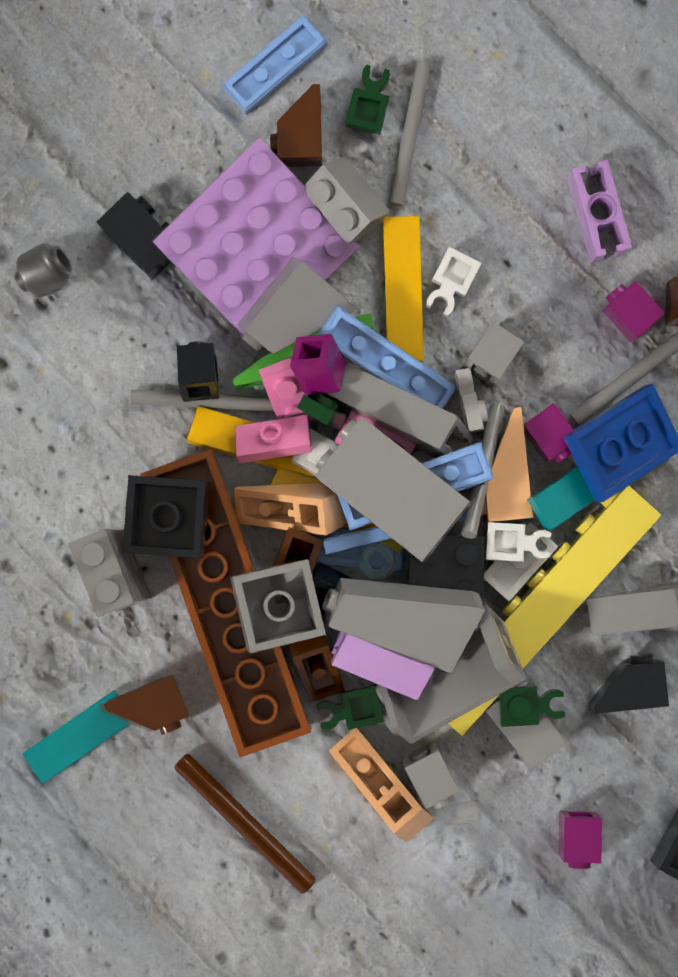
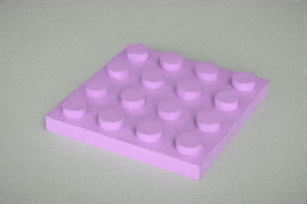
[152,137,360,336]

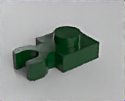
[345,65,390,135]
[297,393,349,429]
[316,685,384,730]
[498,686,565,727]

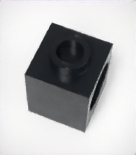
[177,341,219,402]

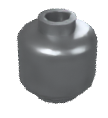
[15,243,72,297]

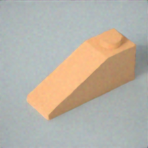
[481,407,533,523]
[234,483,348,535]
[329,728,434,842]

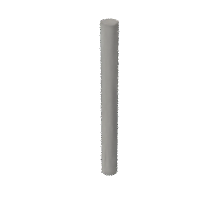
[389,61,431,207]
[570,332,678,426]
[130,390,274,412]
[461,403,504,539]

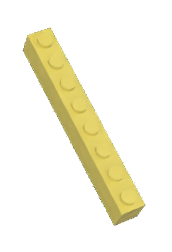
[448,485,661,736]

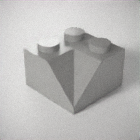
[230,559,326,653]

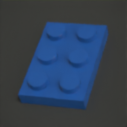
[563,384,678,502]

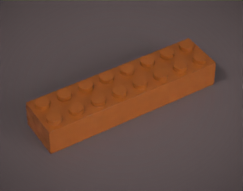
[140,449,312,758]

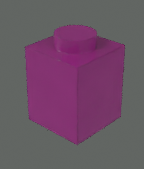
[602,281,665,343]
[290,334,346,395]
[523,403,573,463]
[559,811,602,869]

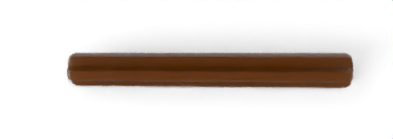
[174,754,315,894]

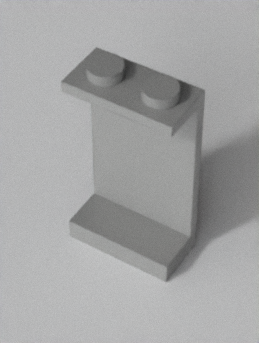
[315,417,471,562]
[68,529,152,617]
[375,604,526,744]

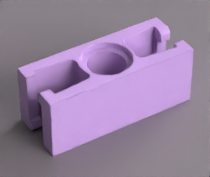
[567,159,632,264]
[331,631,434,700]

